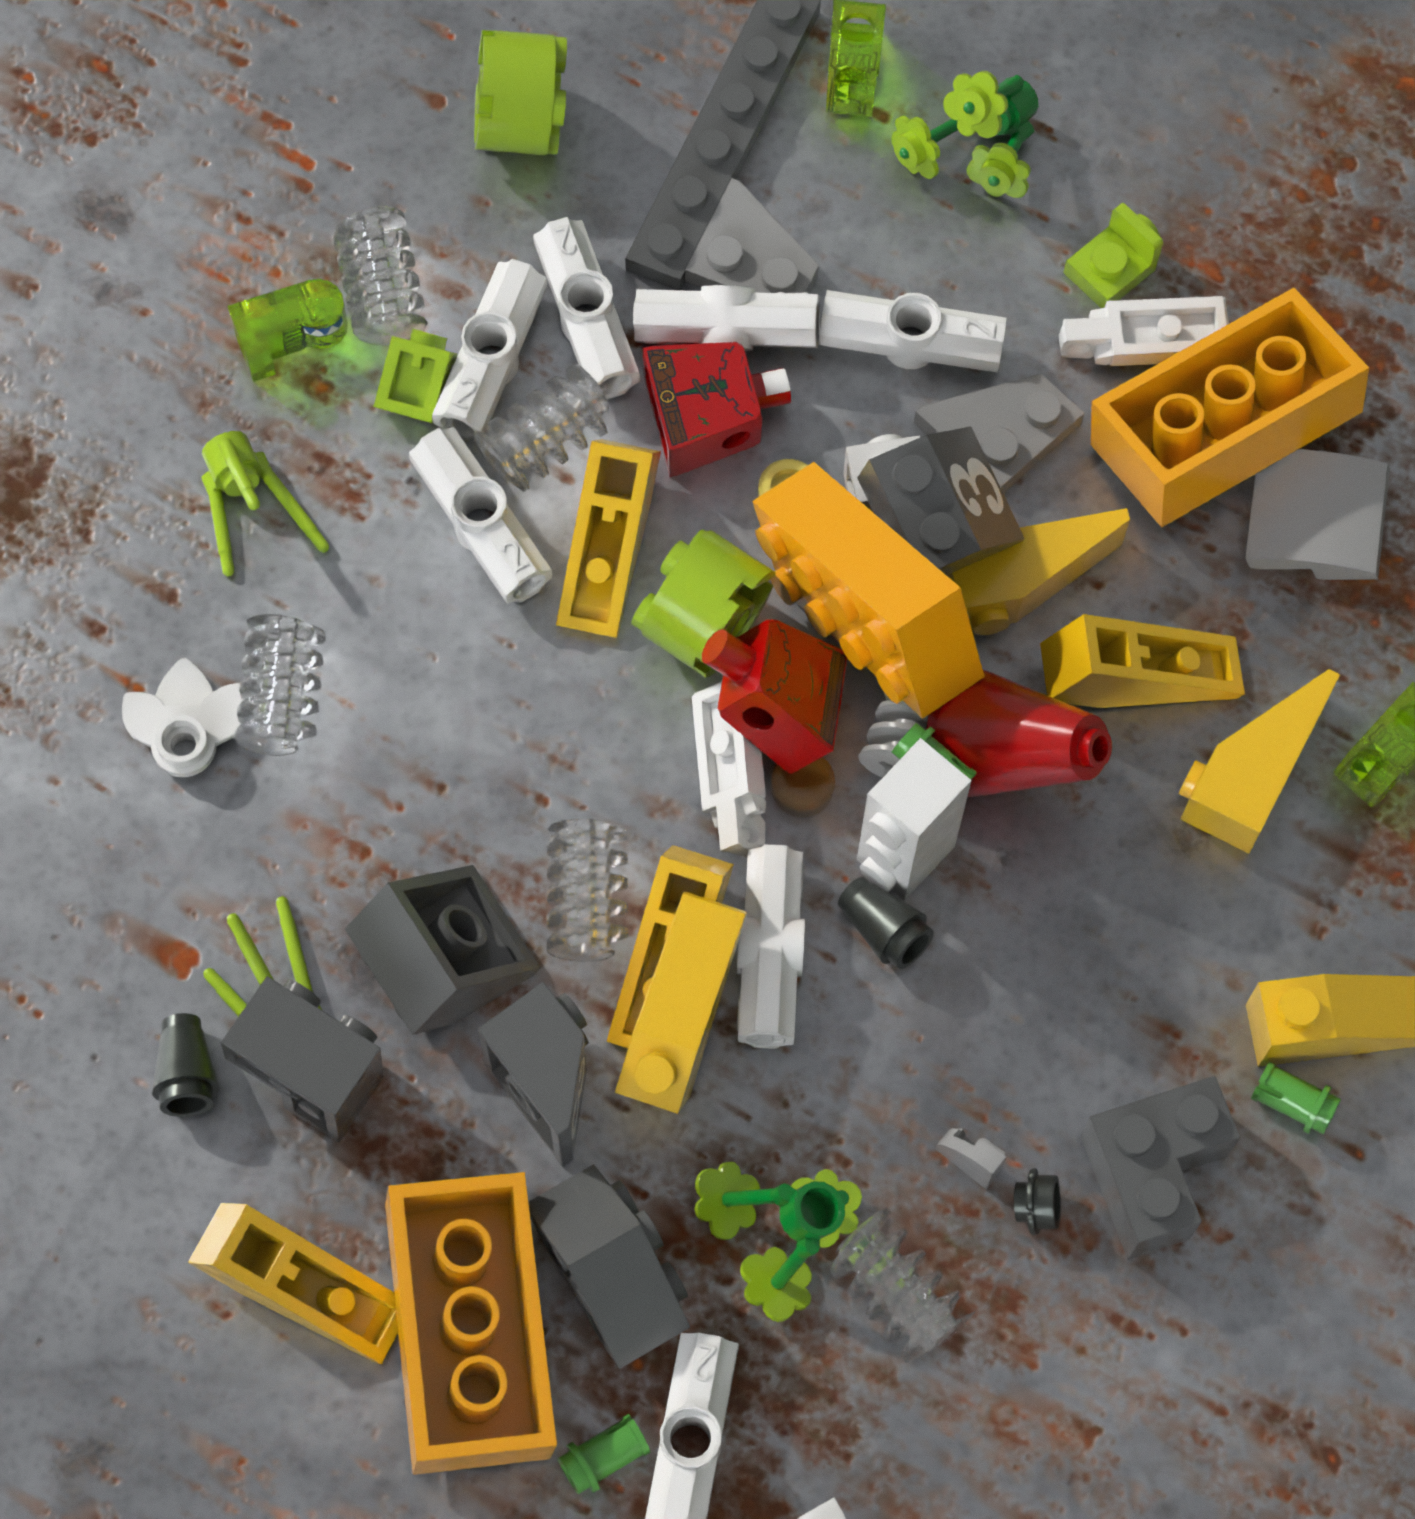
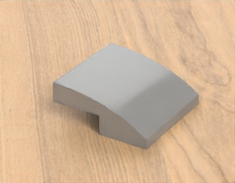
[1245,449,1390,580]

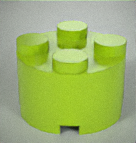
[474,30,567,155]
[631,529,776,678]

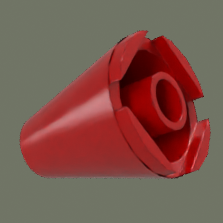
[927,670,1112,797]

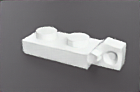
[1059,296,1229,366]
[692,681,766,858]

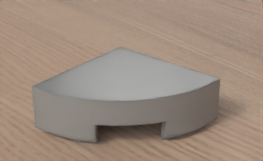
[934,1128,1007,1189]

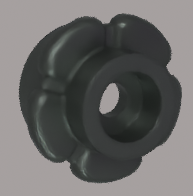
[1014,1168,1061,1235]

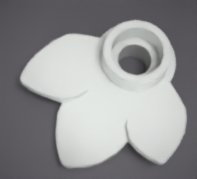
[122,658,250,777]

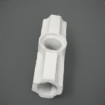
[533,217,640,400]
[432,259,547,442]
[633,285,820,351]
[818,290,1007,373]
[409,427,553,604]
[736,844,805,1049]
[645,1332,739,1519]

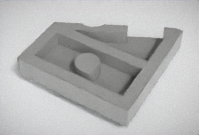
[685,178,819,294]
[914,373,1085,493]

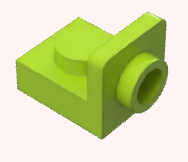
[1063,203,1163,308]
[373,328,458,424]

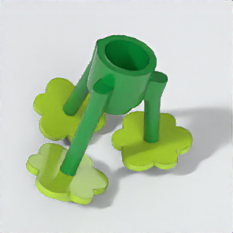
[891,71,1039,198]
[694,1161,862,1322]

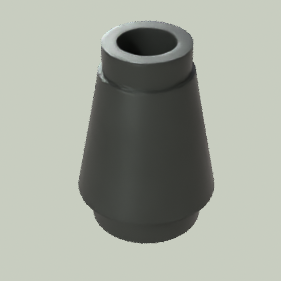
[838,877,934,969]
[152,1013,219,1117]

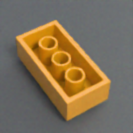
[1090,288,1369,528]
[752,462,985,719]
[385,1172,557,1475]

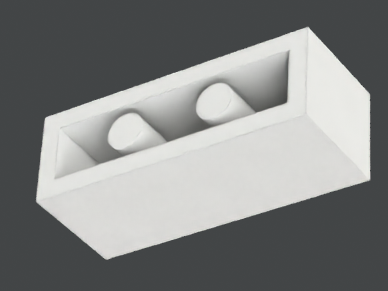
[857,738,972,900]

